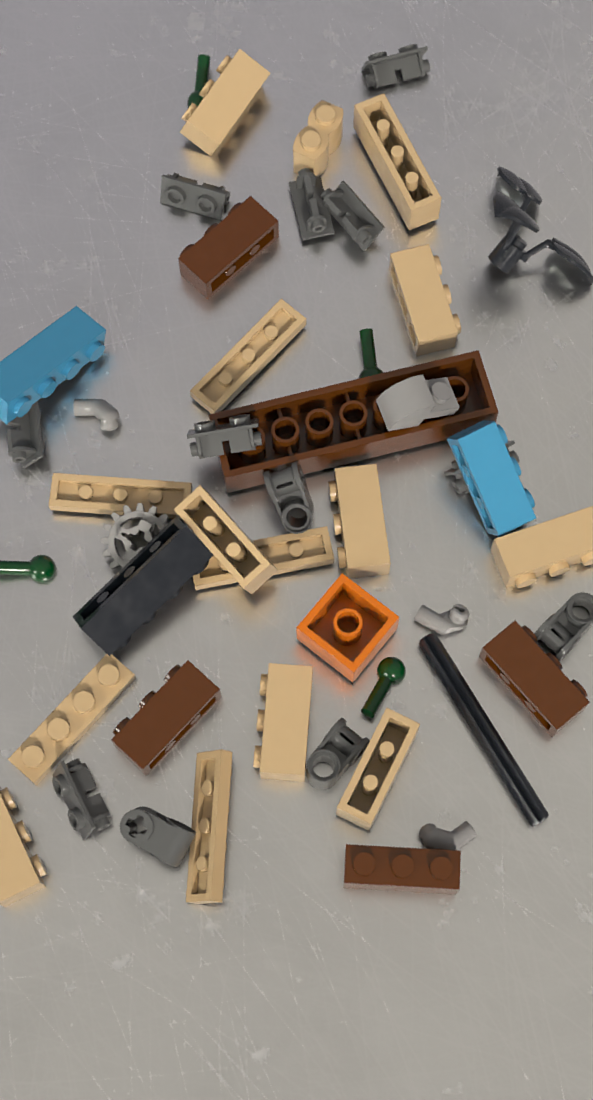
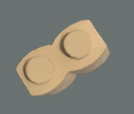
[293,100,343,177]

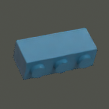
[446,420,536,537]

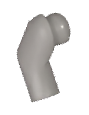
[73,399,120,431]
[414,604,470,635]
[419,821,477,850]

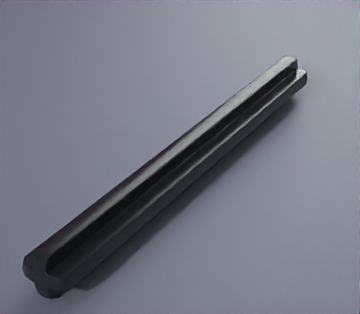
[419,633,549,826]

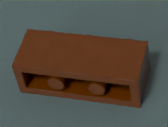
[178,196,279,299]
[479,621,590,737]
[111,660,222,776]
[343,844,461,895]

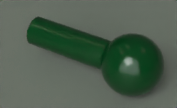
[187,54,211,108]
[359,328,383,378]
[0,555,56,583]
[361,657,406,718]

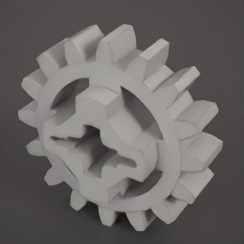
[100,503,169,570]

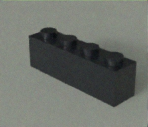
[73,516,214,656]

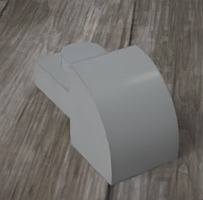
[376,374,460,431]

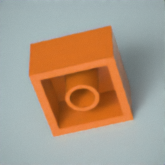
[296,573,399,683]

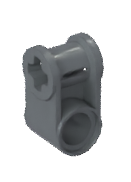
[263,461,314,534]
[534,592,593,662]
[306,718,370,790]
[120,806,196,867]

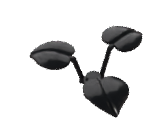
[488,166,593,286]

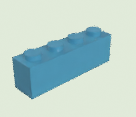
[0,306,106,425]

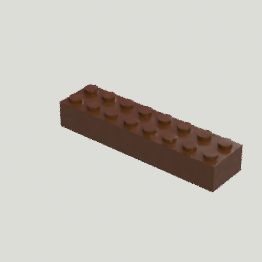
[209,350,498,493]

